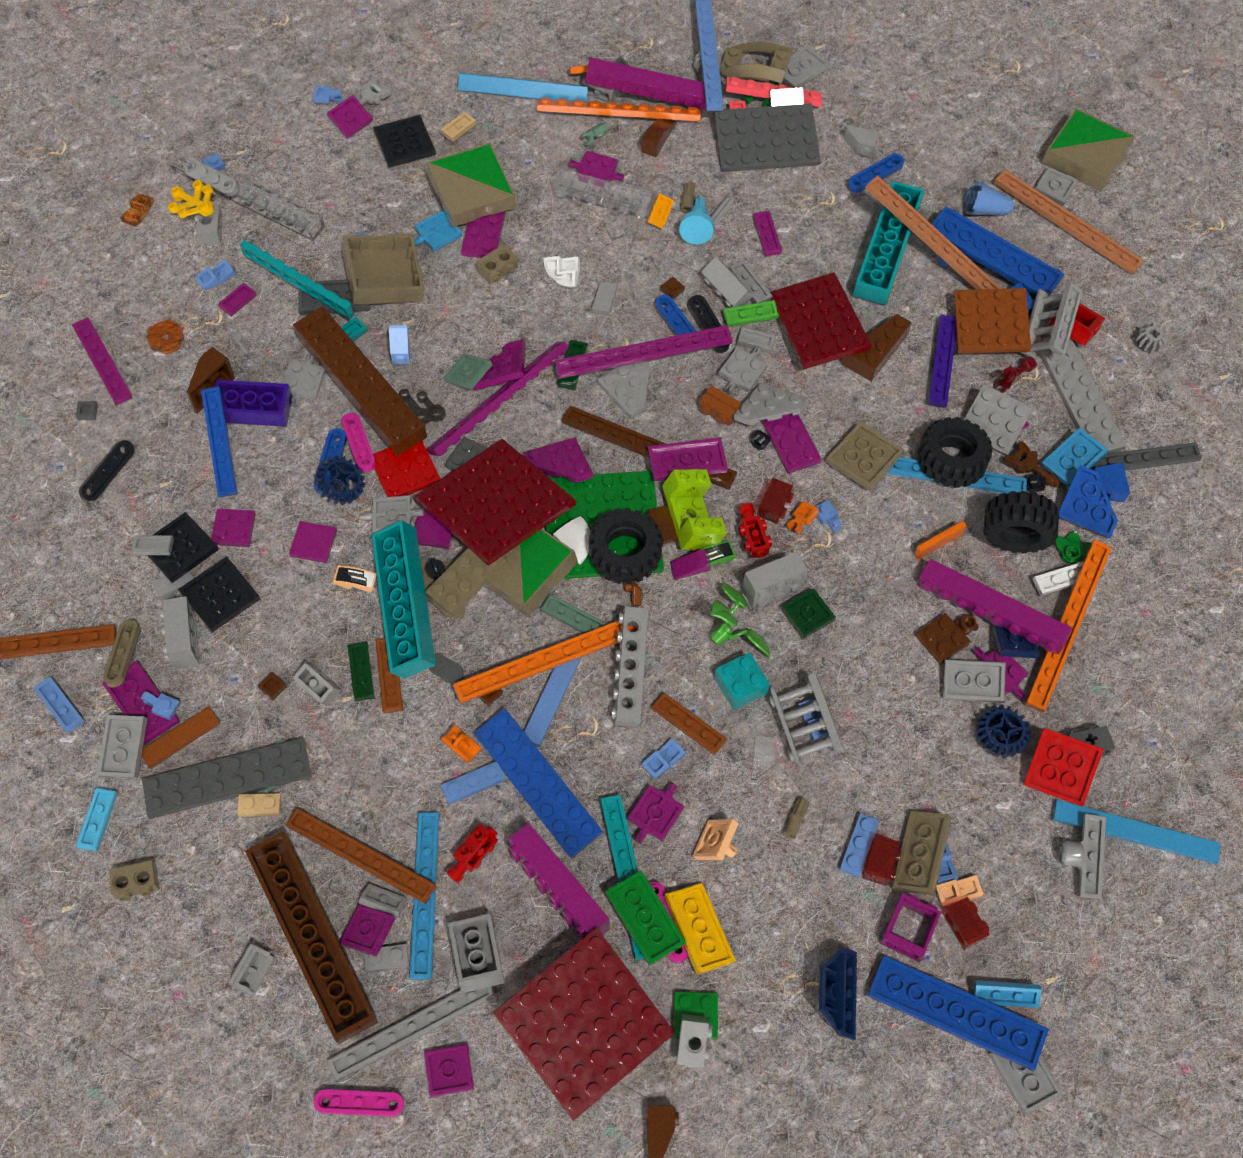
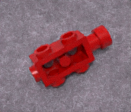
[738,503,772,558]
[446,823,498,884]

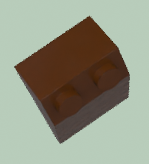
[187,347,235,414]

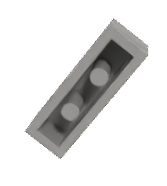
[701,256,754,308]

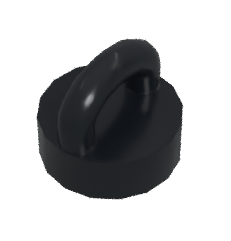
[751,430,771,450]
[1027,473,1045,492]
[426,558,445,579]

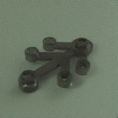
[399,389,446,425]

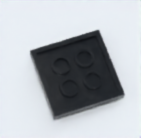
[373,115,436,168]
[146,512,219,583]
[178,556,260,633]

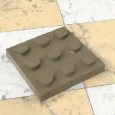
[826,422,904,491]

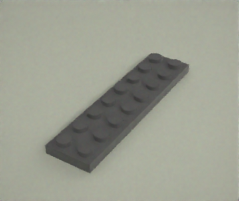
[142,738,312,819]

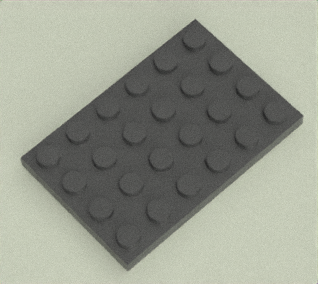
[714,103,821,172]

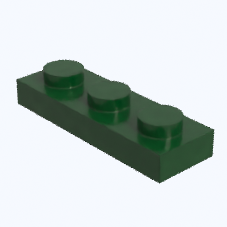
[558,340,588,390]
[348,642,375,702]

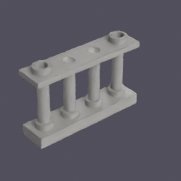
[1021,282,1083,359]
[769,673,845,767]

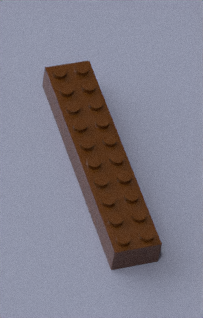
[293,306,427,457]
[245,831,378,1045]

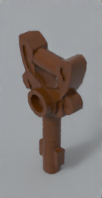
[1003,441,1061,488]

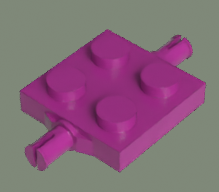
[569,151,625,190]
[973,647,1029,700]
[628,782,685,844]

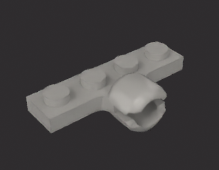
[1059,814,1106,901]

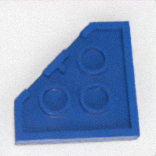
[1059,465,1118,539]

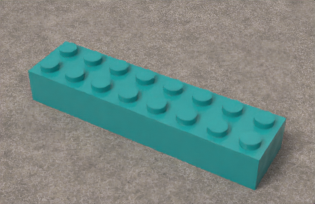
[853,181,925,305]
[371,520,436,679]

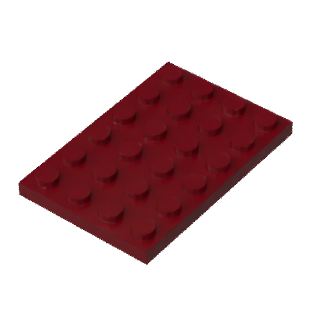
[770,272,872,370]

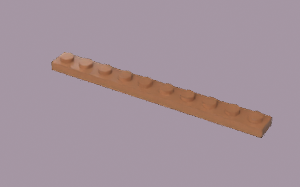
[994,170,1144,275]
[865,175,1002,289]

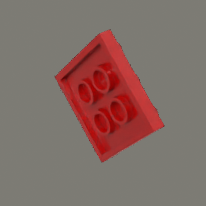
[373,441,441,497]
[1023,727,1104,806]

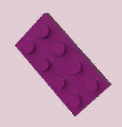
[461,211,506,258]
[760,413,822,474]
[648,437,728,482]
[102,661,180,745]

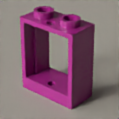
[880,893,942,962]

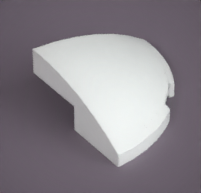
[543,256,580,288]
[553,516,591,565]

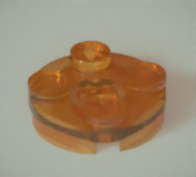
[147,319,184,354]

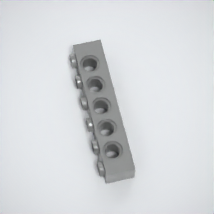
[611,606,648,728]

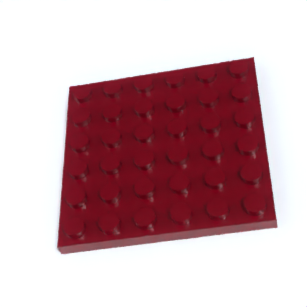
[415,439,576,566]
[492,927,674,1121]

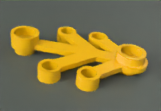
[167,180,214,218]

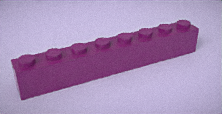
[585,57,706,110]
[919,559,1072,654]

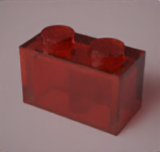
[757,478,795,524]
[862,834,902,886]
[942,897,990,950]

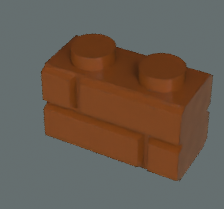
[699,386,742,426]

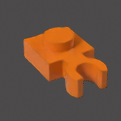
[787,501,819,534]

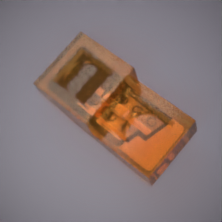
[121,193,154,227]

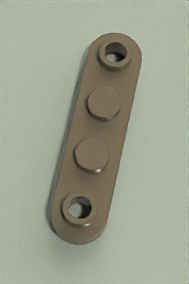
[103,620,140,688]

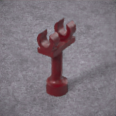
[995,356,1037,393]

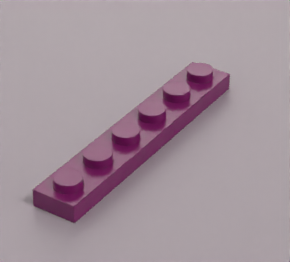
[72,317,133,406]

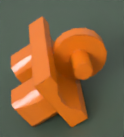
[441,725,482,764]

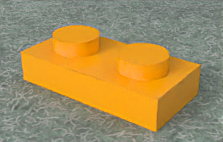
[647,193,674,229]

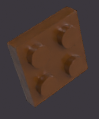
[915,613,971,665]

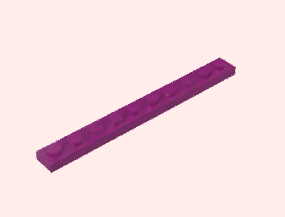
[555,325,733,379]
[427,341,569,456]

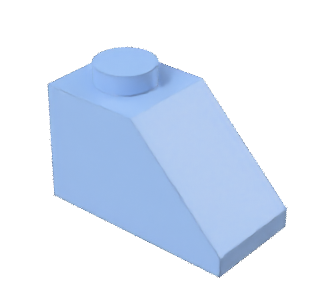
[389,325,411,365]

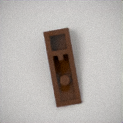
[641,119,676,158]
[646,1105,679,1158]

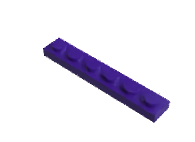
[928,314,956,408]

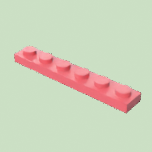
[725,77,822,107]

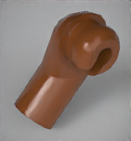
[625,581,642,606]

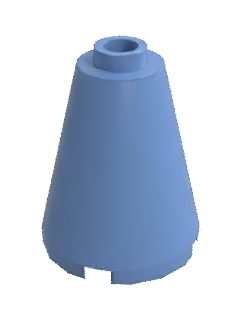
[964,181,1014,215]

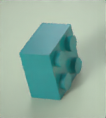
[714,652,770,710]

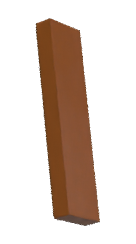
[376,638,404,714]
[651,692,727,756]
[142,707,221,769]

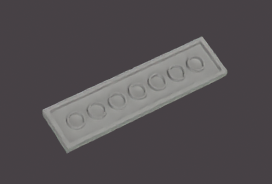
[1038,334,1127,454]

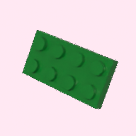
[605,870,686,966]

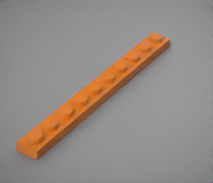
[537,97,701,121]
[1025,539,1112,713]
[453,621,636,704]

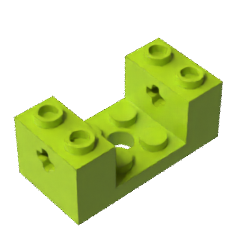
[662,469,727,550]

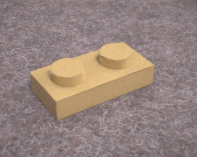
[441,112,476,143]
[237,793,281,817]

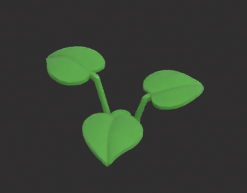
[710,583,770,659]

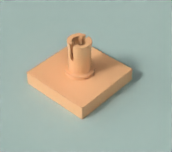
[692,819,739,860]

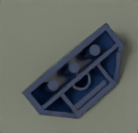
[819,947,857,1040]

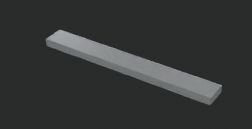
[327,987,496,1082]

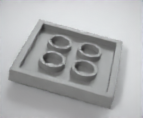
[964,384,1033,456]

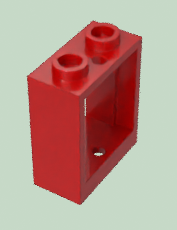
[1048,302,1105,346]

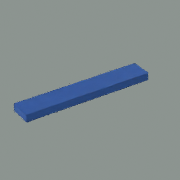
[201,387,238,498]

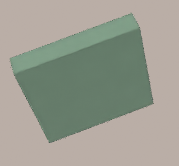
[444,353,492,390]

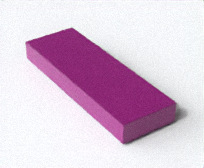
[753,211,782,257]

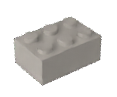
[742,552,808,608]
[160,596,200,669]
[448,914,505,993]

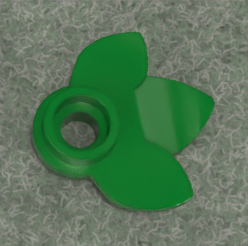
[1055,531,1091,564]

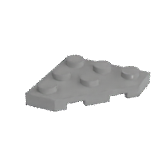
[597,361,650,419]
[734,383,809,425]

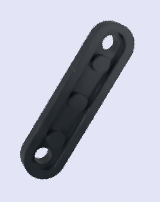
[689,295,730,353]
[79,440,134,501]

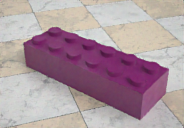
[509,823,610,940]

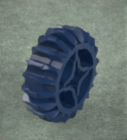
[314,455,365,505]
[976,705,1031,759]

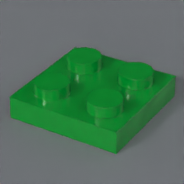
[674,992,718,1039]

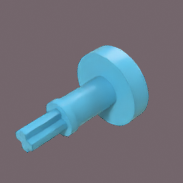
[679,196,714,245]

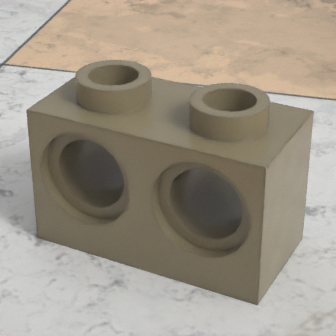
[477,244,518,285]
[109,860,159,901]

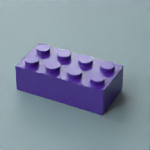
[215,380,292,427]

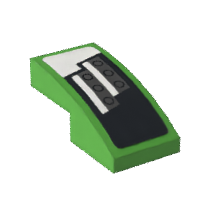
[700,540,737,567]

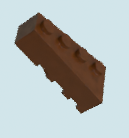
[841,314,912,382]

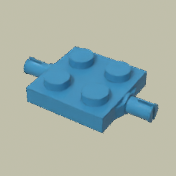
[414,210,462,252]

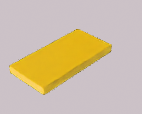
[664,883,736,975]

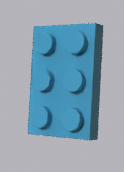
[1041,428,1108,488]

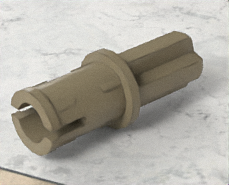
[681,181,696,213]
[784,798,810,839]

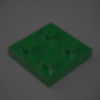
[781,588,836,639]

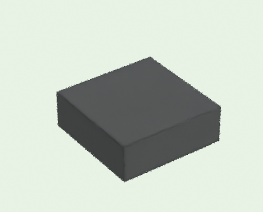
[76,401,98,420]

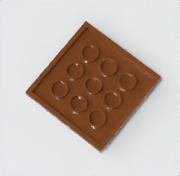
[954,288,1031,354]

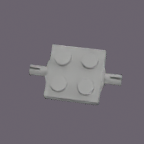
[718,346,768,394]
[282,353,326,408]
[359,496,424,534]

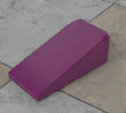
[671,549,711,580]

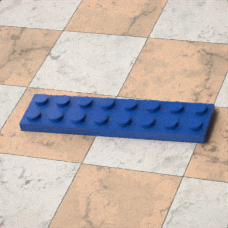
[932,206,1065,296]
[474,708,603,859]
[867,956,1049,1071]

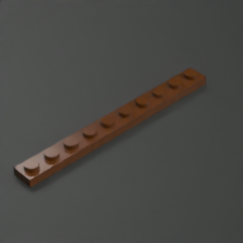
[562,405,738,490]

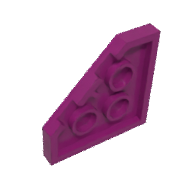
[473,339,526,391]
[523,437,593,483]

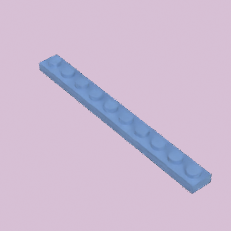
[695,0,723,111]

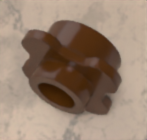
[956,614,979,635]

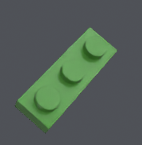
[723,300,779,327]

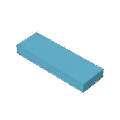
[76,787,118,852]

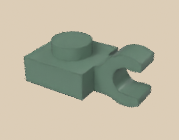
[580,122,609,146]

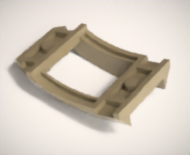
[720,42,792,85]

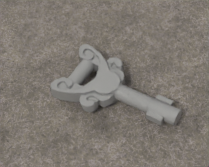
[358,76,392,106]

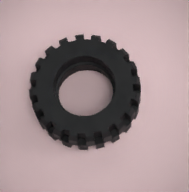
[918,417,993,488]
[983,491,1059,553]
[589,508,663,584]

